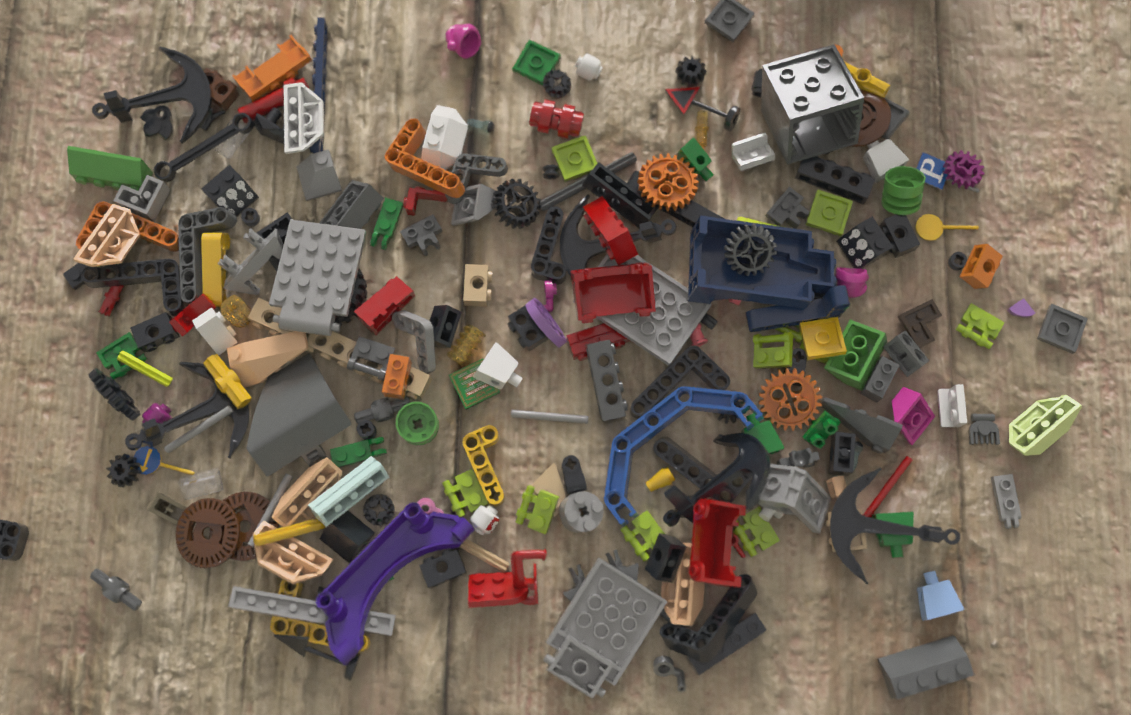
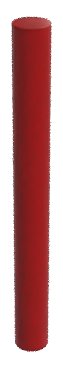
[863,456,913,518]

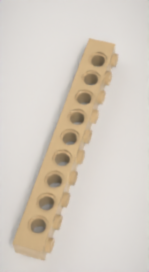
[248,298,432,400]

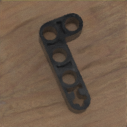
[531,206,566,285]
[0,519,29,561]

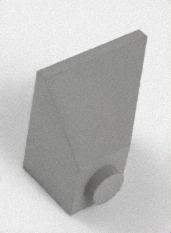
[297,149,342,201]
[451,184,495,226]

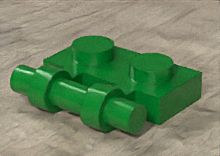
[96,332,148,380]

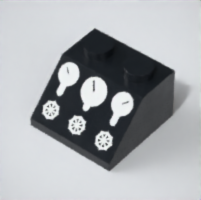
[201,165,259,217]
[836,216,893,269]

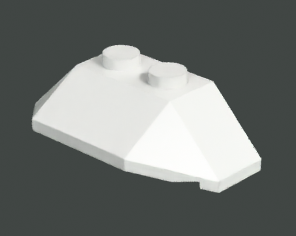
[284,82,324,154]
[421,105,468,170]

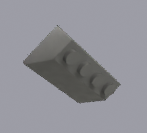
[319,180,384,229]
[878,635,975,700]

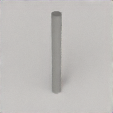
[164,406,233,453]
[511,410,588,424]
[248,473,293,548]

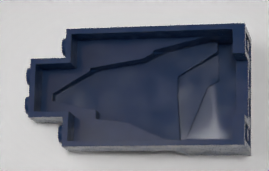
[688,215,837,309]

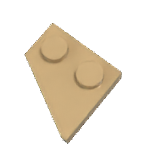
[531,463,566,518]

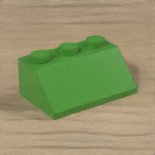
[824,320,887,391]

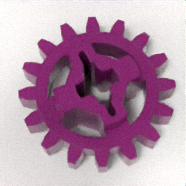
[943,150,985,189]

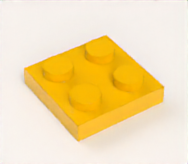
[799,317,847,360]

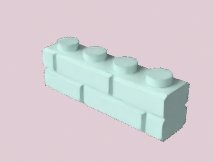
[308,456,389,527]

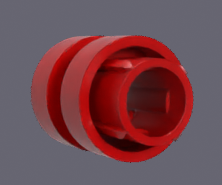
[529,99,584,139]

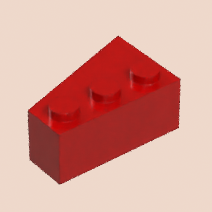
[354,276,415,336]

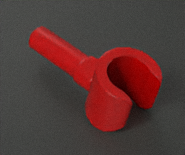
[731,532,746,558]

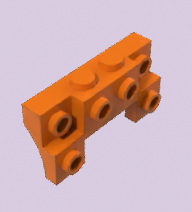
[232,35,312,102]

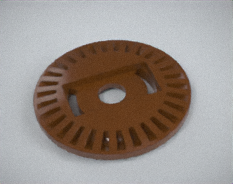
[849,90,891,147]
[210,491,280,561]
[176,498,240,568]

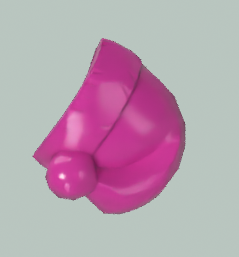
[445,24,481,59]
[835,267,869,298]

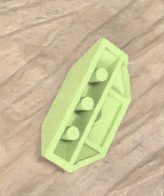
[1009,395,1082,456]

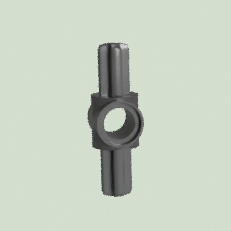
[354,396,410,423]
[90,568,142,611]

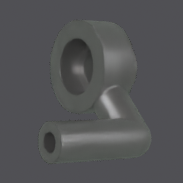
[653,656,686,692]

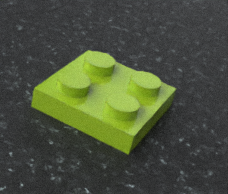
[551,135,597,182]
[806,189,853,237]

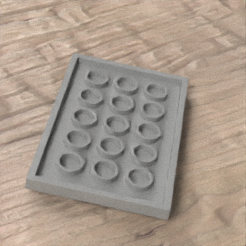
[573,255,712,366]

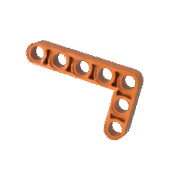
[385,118,465,198]
[76,201,179,252]

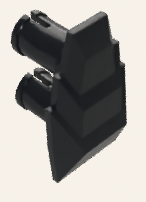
[254,108,284,144]

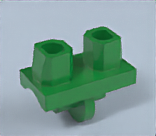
[802,411,841,449]

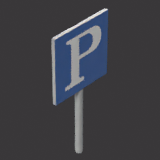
[916,152,979,193]

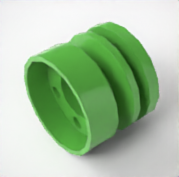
[881,166,926,215]
[396,402,439,446]

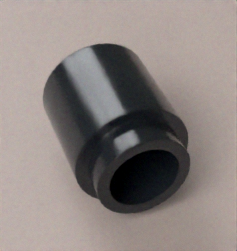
[751,69,762,98]

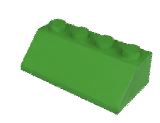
[67,146,153,191]

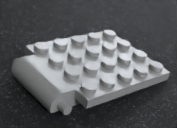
[269,219,366,336]
[543,558,668,699]

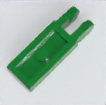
[370,197,403,250]
[330,437,387,468]

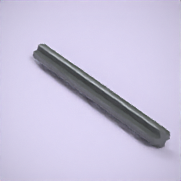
[538,152,637,211]

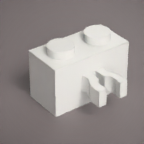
[192,308,238,355]

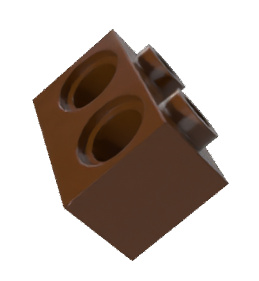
[204,68,239,111]

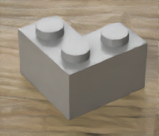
[113,175,171,222]

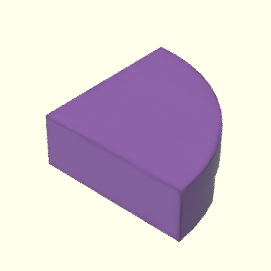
[1007,298,1035,318]

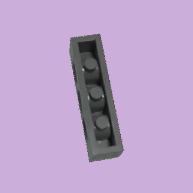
[585,340,628,421]

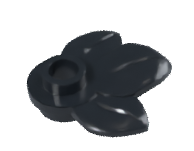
[140,105,173,140]

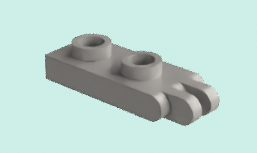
[991,474,1021,529]

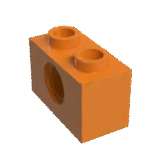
[960,244,1003,289]
[382,354,412,400]

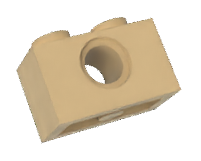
[463,264,492,307]

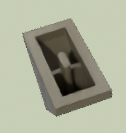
[147,492,187,525]

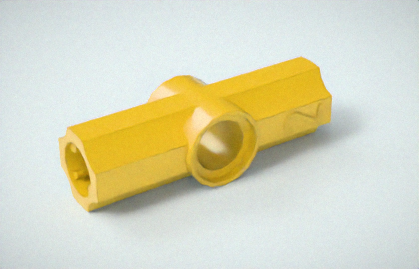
[845,62,891,98]
[203,354,252,409]

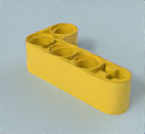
[201,233,230,307]
[462,425,505,507]

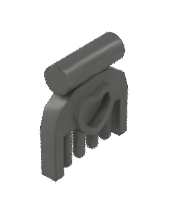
[968,414,1000,445]

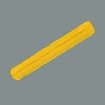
[253,519,325,546]

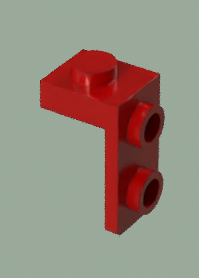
[403,187,447,216]
[169,293,216,337]

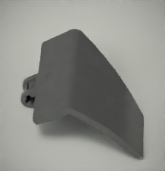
[247,353,352,476]

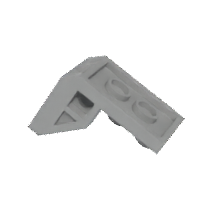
[758,464,831,533]

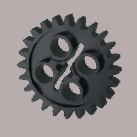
[88,368,141,421]

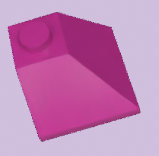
[892,387,935,445]

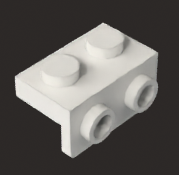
[732,133,775,171]

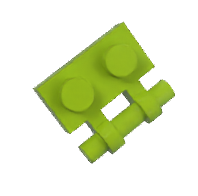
[955,303,1005,349]
[442,469,489,518]
[516,485,560,534]
[733,506,780,557]
[620,510,665,562]

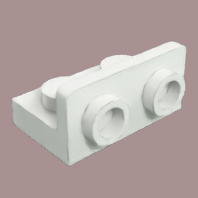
[937,384,967,428]

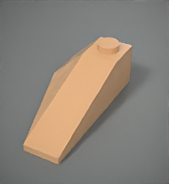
[227,331,308,388]

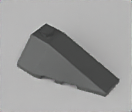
[821,397,903,454]

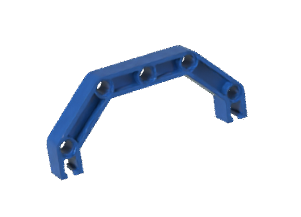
[604,386,764,527]

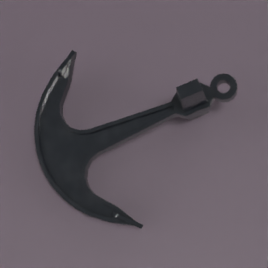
[92,47,212,144]
[560,194,677,276]
[125,362,249,459]
[663,433,770,527]
[830,467,960,585]

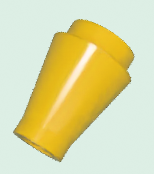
[645,467,675,492]

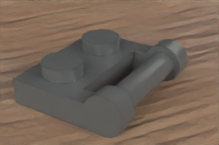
[347,336,396,381]

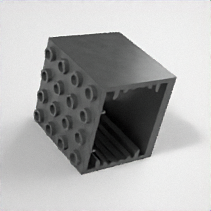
[761,44,864,164]

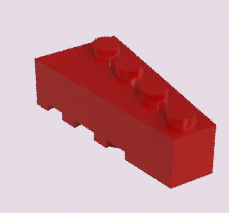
[583,196,638,266]

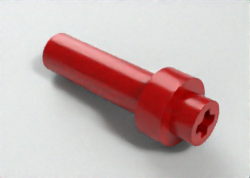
[237,77,310,124]

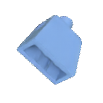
[917,570,964,620]

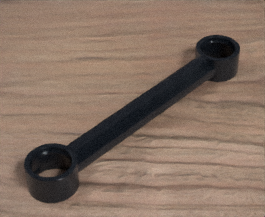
[154,113,254,182]

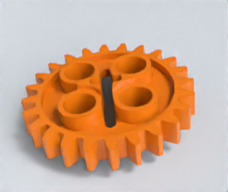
[637,153,699,211]
[758,368,822,431]

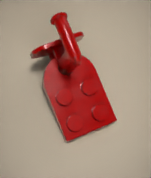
[468,549,547,608]

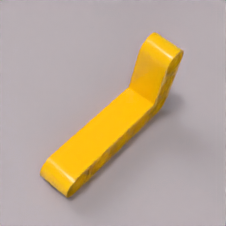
[270,579,371,652]

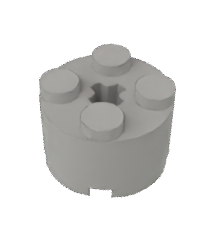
[559,491,603,533]

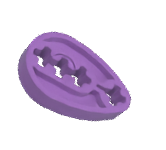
[526,298,567,348]

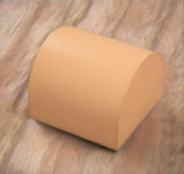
[826,475,847,499]

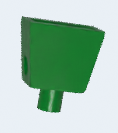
[676,137,714,182]
[741,413,784,455]
[871,512,914,558]

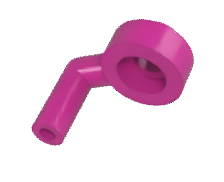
[544,280,557,312]

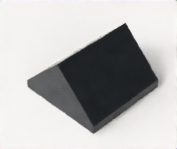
[319,510,375,564]

